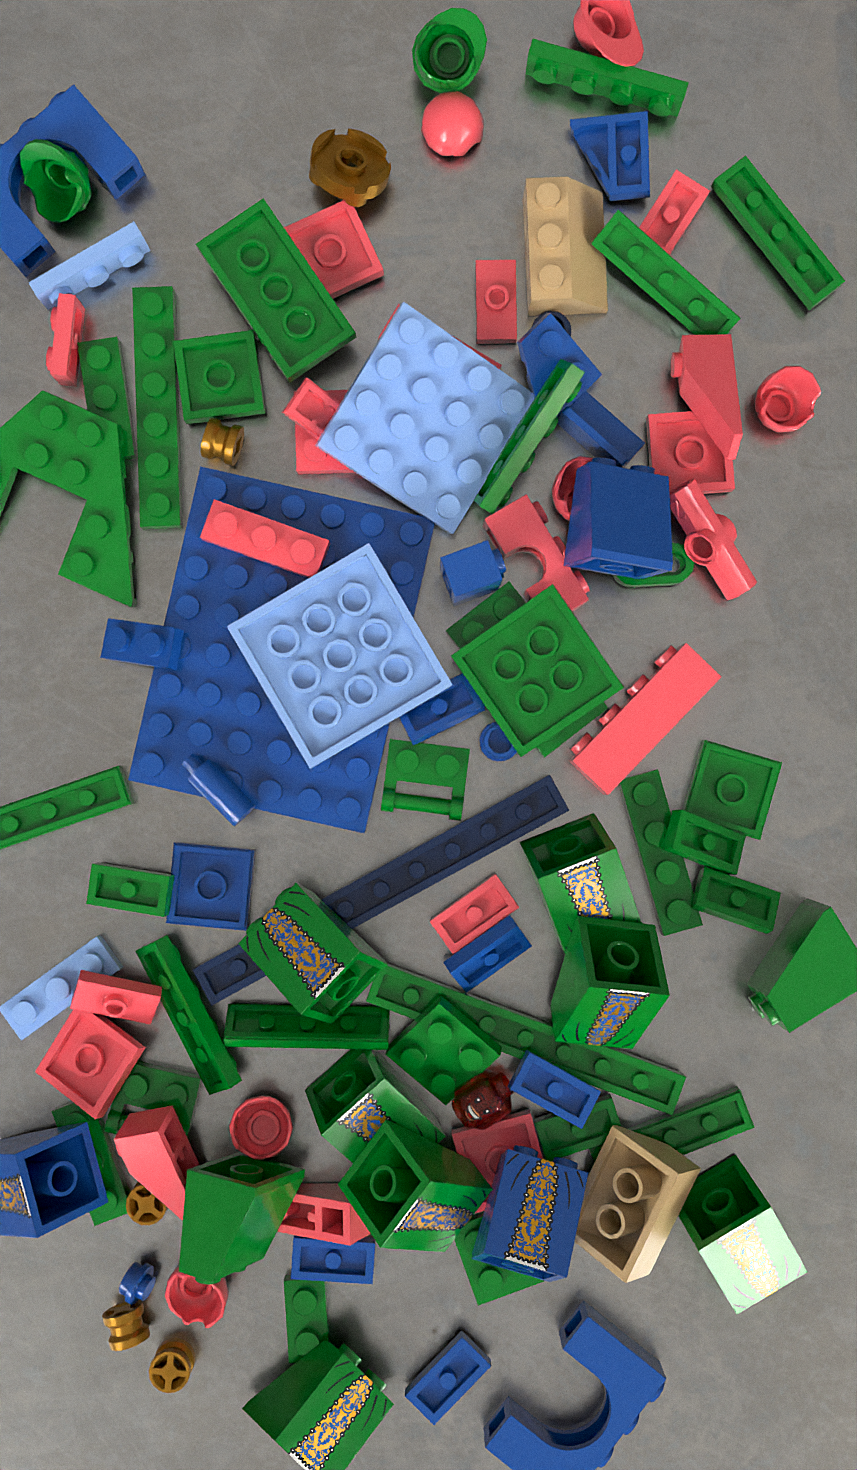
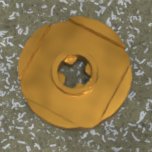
[309,129,391,207]

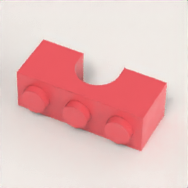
[483,494,590,611]

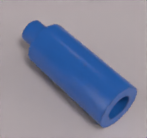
[182,753,255,827]

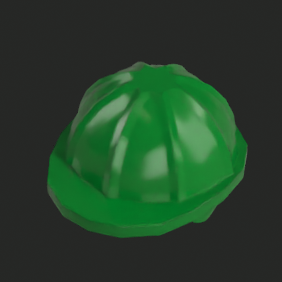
[412,8,487,94]
[20,139,92,222]

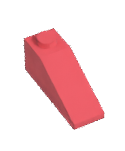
[671,334,743,460]
[113,1105,199,1221]
[277,1183,371,1246]

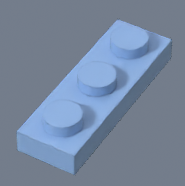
[28,221,151,310]
[0,934,124,1041]

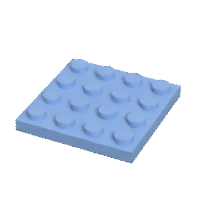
[315,302,535,534]
[227,543,453,769]

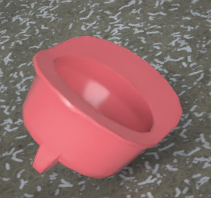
[573,0,644,67]

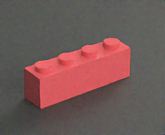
[569,643,721,795]

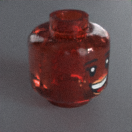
[451,1068,514,1130]

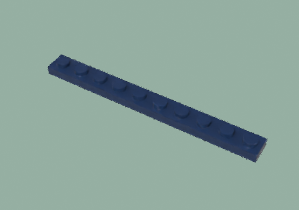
[192,775,569,1006]

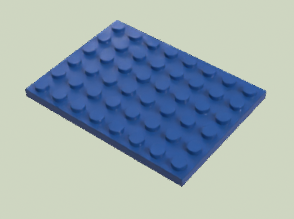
[128,466,435,833]

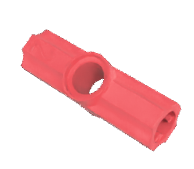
[669,478,757,601]

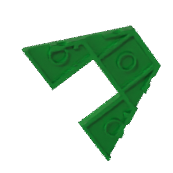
[0,390,137,607]

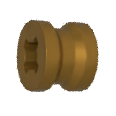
[201,418,244,466]
[126,1182,168,1226]
[102,1300,150,1351]
[149,1338,195,1393]

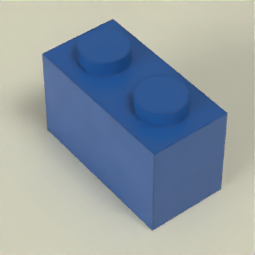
[440,540,506,607]

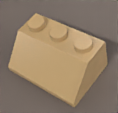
[523,177,608,316]
[575,1125,701,1283]

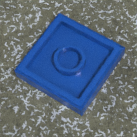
[166,842,256,931]

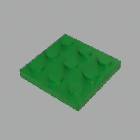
[451,584,624,757]

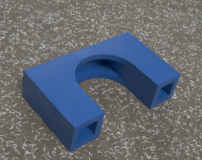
[0,84,146,277]
[483,1300,666,1470]

